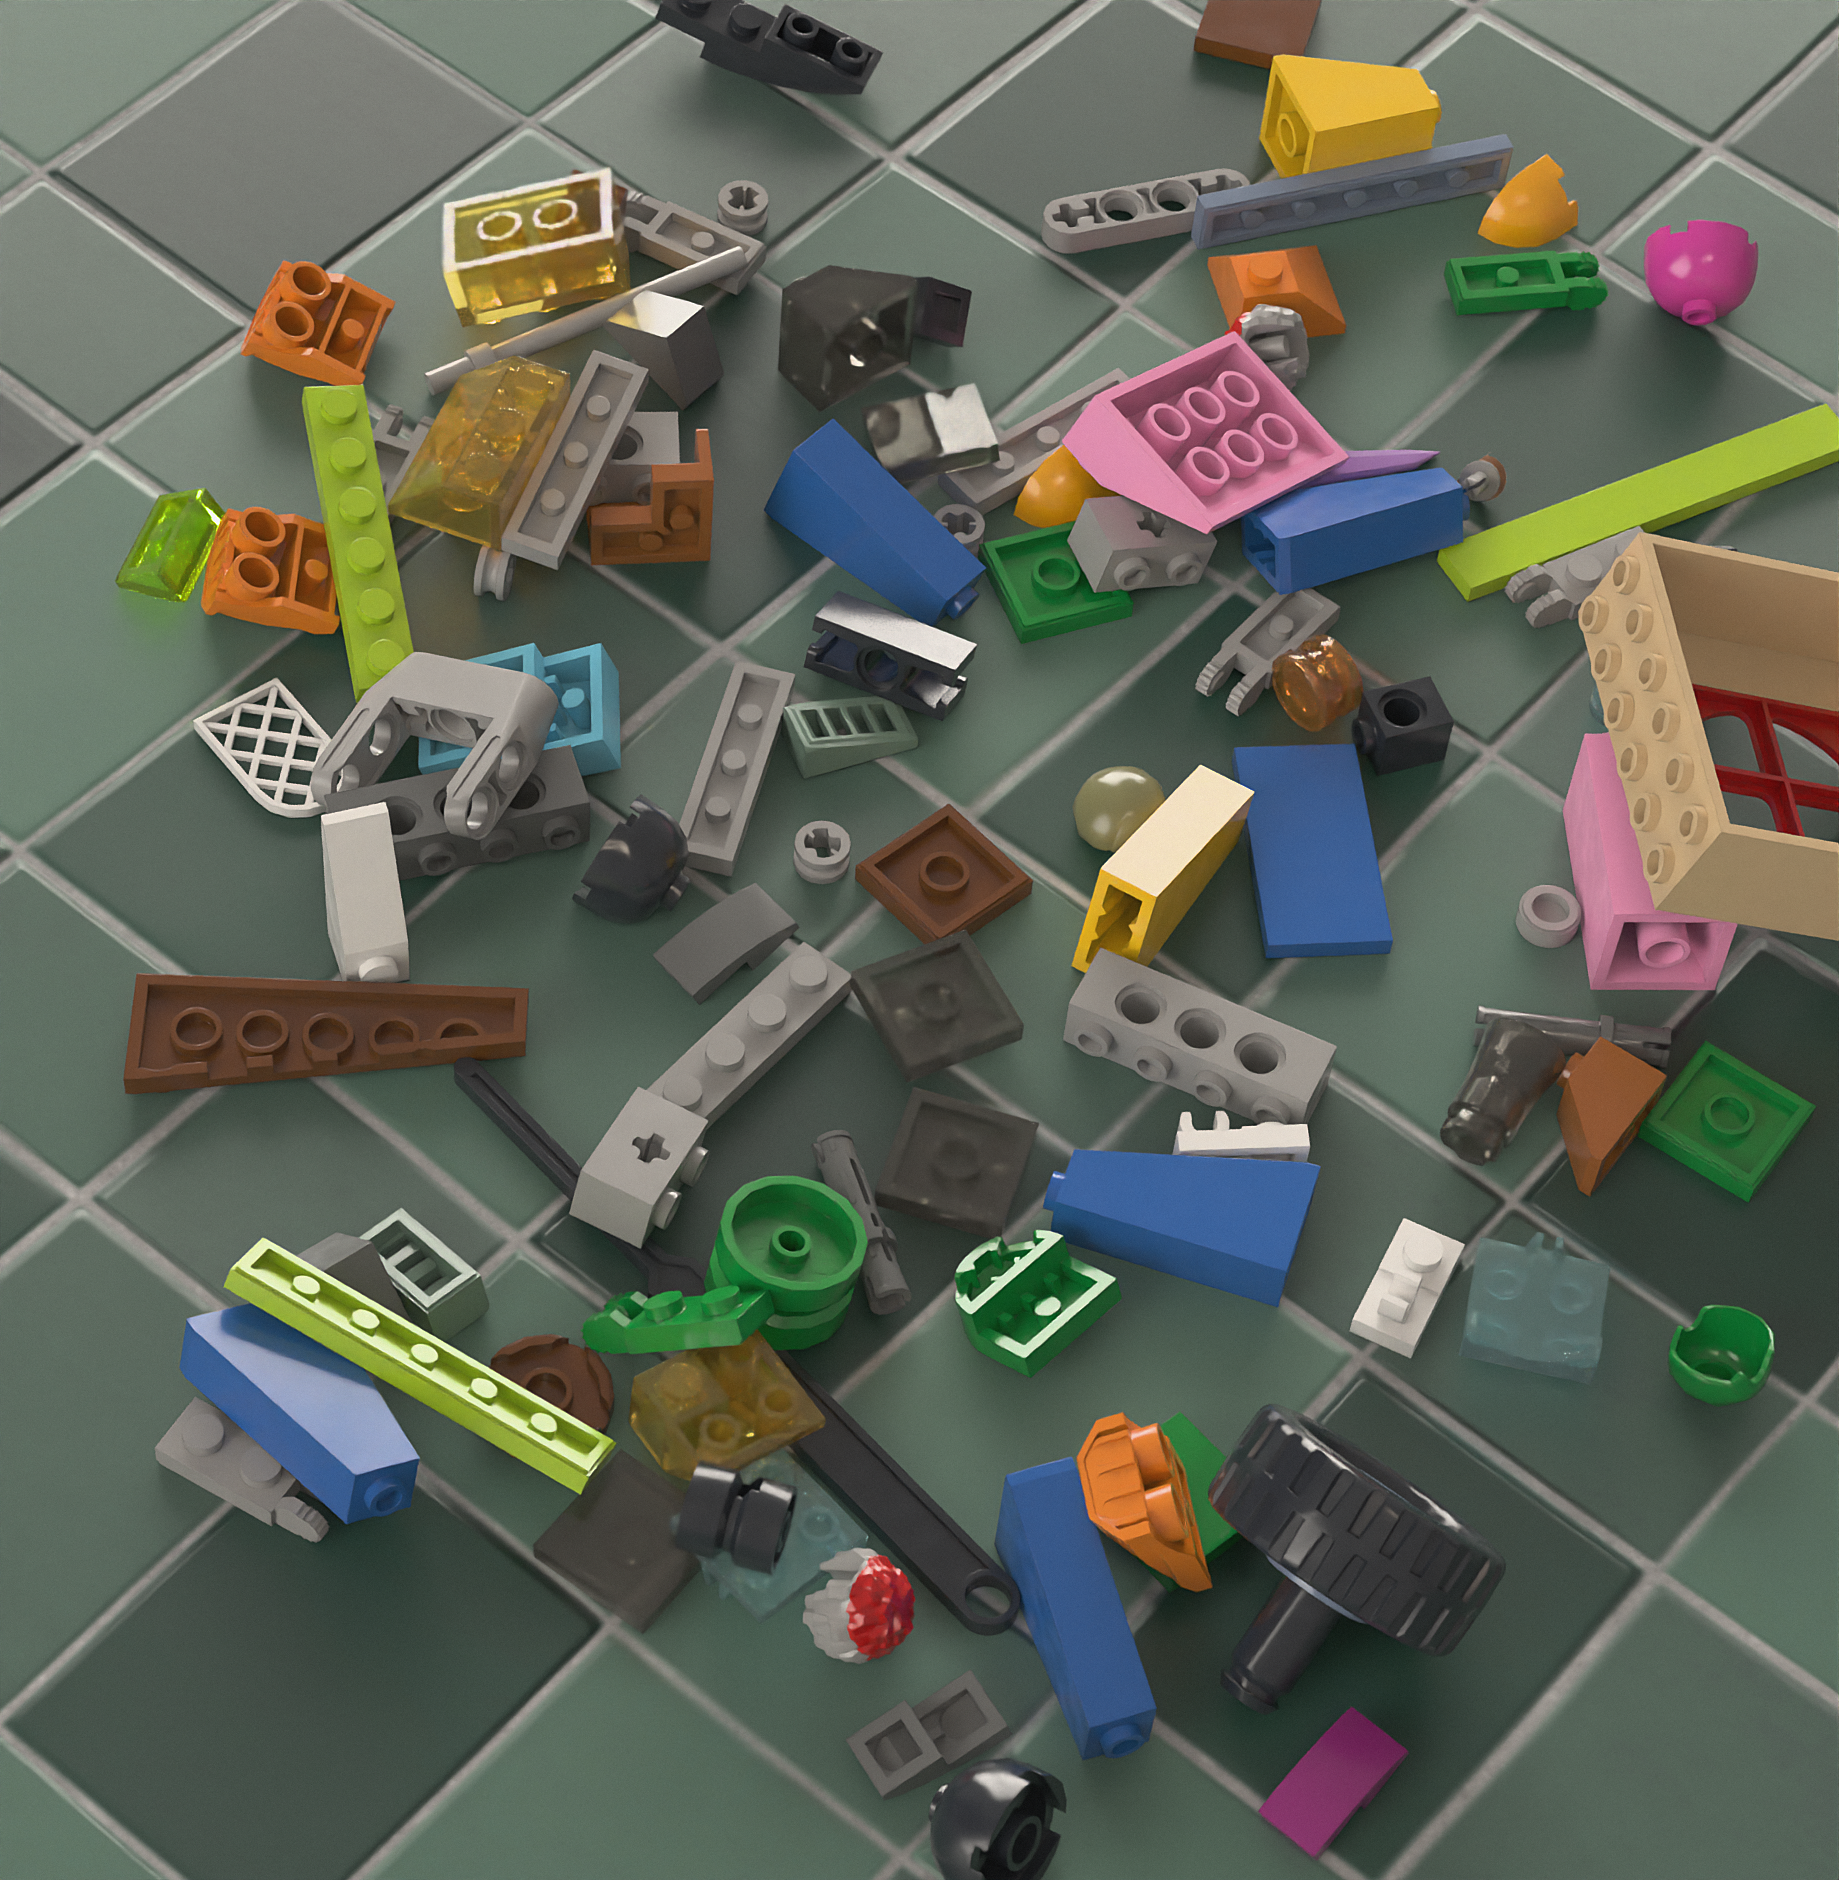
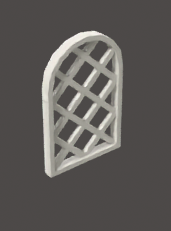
[193,678,343,818]

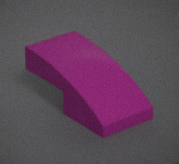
[1258,1706,1409,1861]

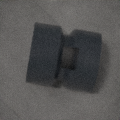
[675,1460,798,1576]

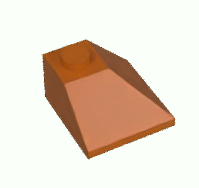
[1207,245,1346,338]

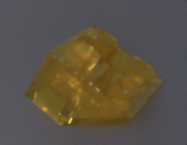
[628,1329,826,1481]

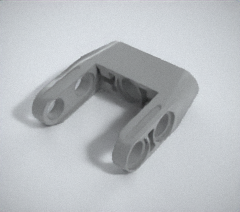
[311,652,559,840]

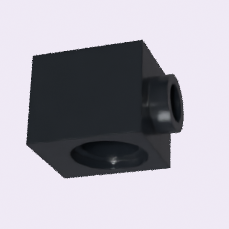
[1351,676,1454,776]

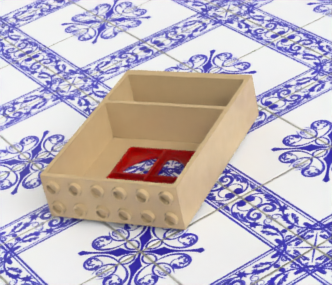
[1578,532,1839,941]

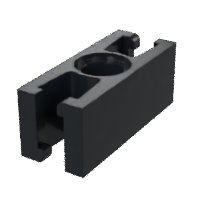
[804,591,977,721]

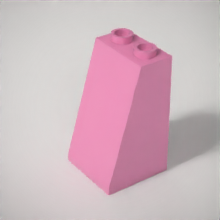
[1563,732,1738,990]

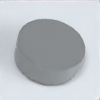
[1516,885,1581,948]

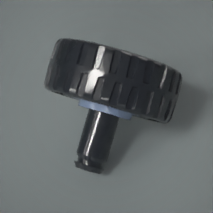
[1208,1404,1506,1715]

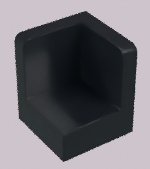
[876,276,972,347]

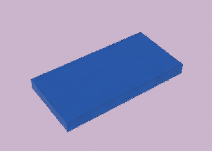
[1232,744,1393,958]

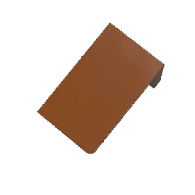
[586,429,714,566]

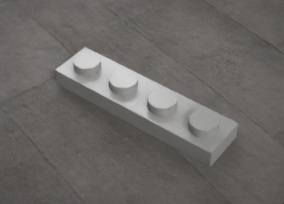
[501,350,649,570]
[938,368,1130,515]
[679,661,795,877]
[647,942,853,1130]

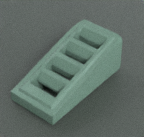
[781,696,919,779]
[359,1208,490,1342]

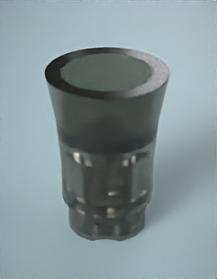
[1440,1018,1566,1166]

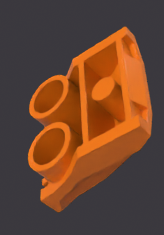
[240,260,395,386]
[201,507,340,634]
[1076,1412,1213,1592]

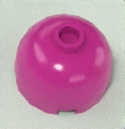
[1644,220,1758,325]

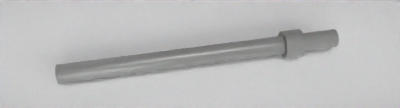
[424,246,748,395]

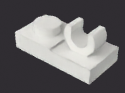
[1172,1111,1310,1162]
[1350,1218,1465,1358]

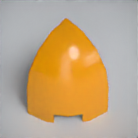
[1477,154,1578,248]
[1013,445,1121,528]

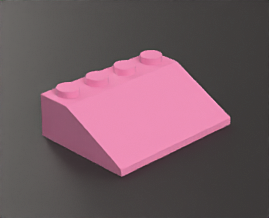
[1061,331,1349,534]

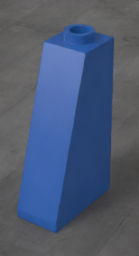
[763,419,986,627]
[1241,467,1470,595]
[1043,1149,1321,1307]
[179,1303,420,1524]
[994,1456,1157,1760]

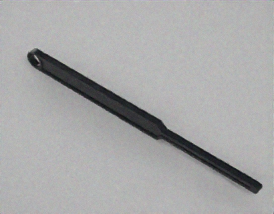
[453,1057,1020,1636]

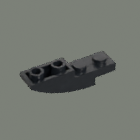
[655,0,884,95]

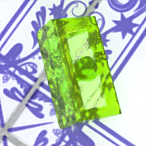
[114,488,225,603]

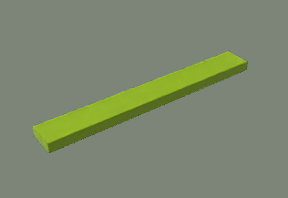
[1437,404,1839,602]

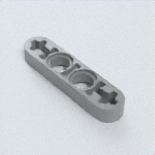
[1041,169,1250,254]

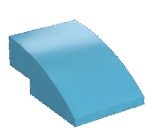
[418,643,621,776]

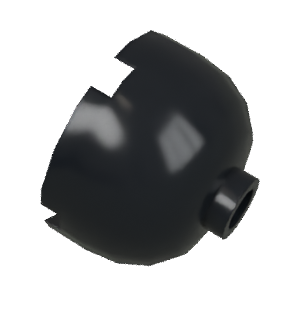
[572,794,692,924]
[929,1758,1067,1880]

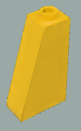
[1071,765,1255,973]

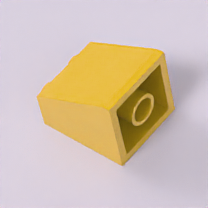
[1259,54,1441,179]

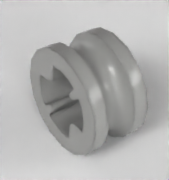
[717,180,768,236]
[934,504,985,558]
[473,542,516,601]
[793,820,851,884]

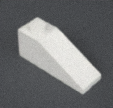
[321,802,410,983]

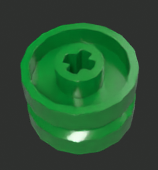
[704,1176,868,1350]

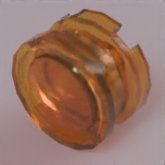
[1271,634,1364,731]

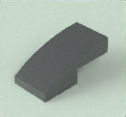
[653,883,799,1005]
[845,1669,1013,1801]

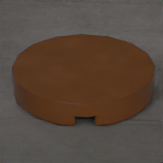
[488,1334,614,1459]

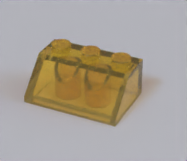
[443,168,631,327]
[388,355,570,551]

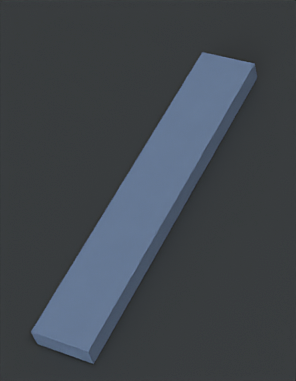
[1191,134,1514,249]

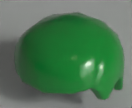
[1667,1304,1775,1407]

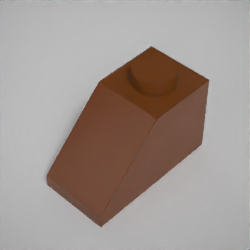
[1556,1036,1667,1197]

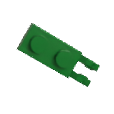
[1443,250,1609,315]
[580,1285,775,1355]

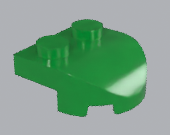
[955,1230,1122,1378]

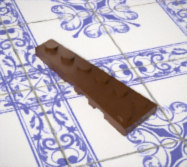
[123,973,529,1094]

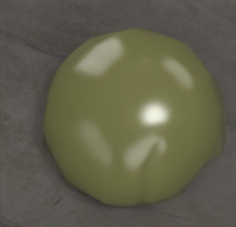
[1072,766,1166,853]

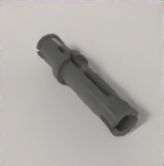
[1473,1005,1671,1069]
[811,1130,911,1315]

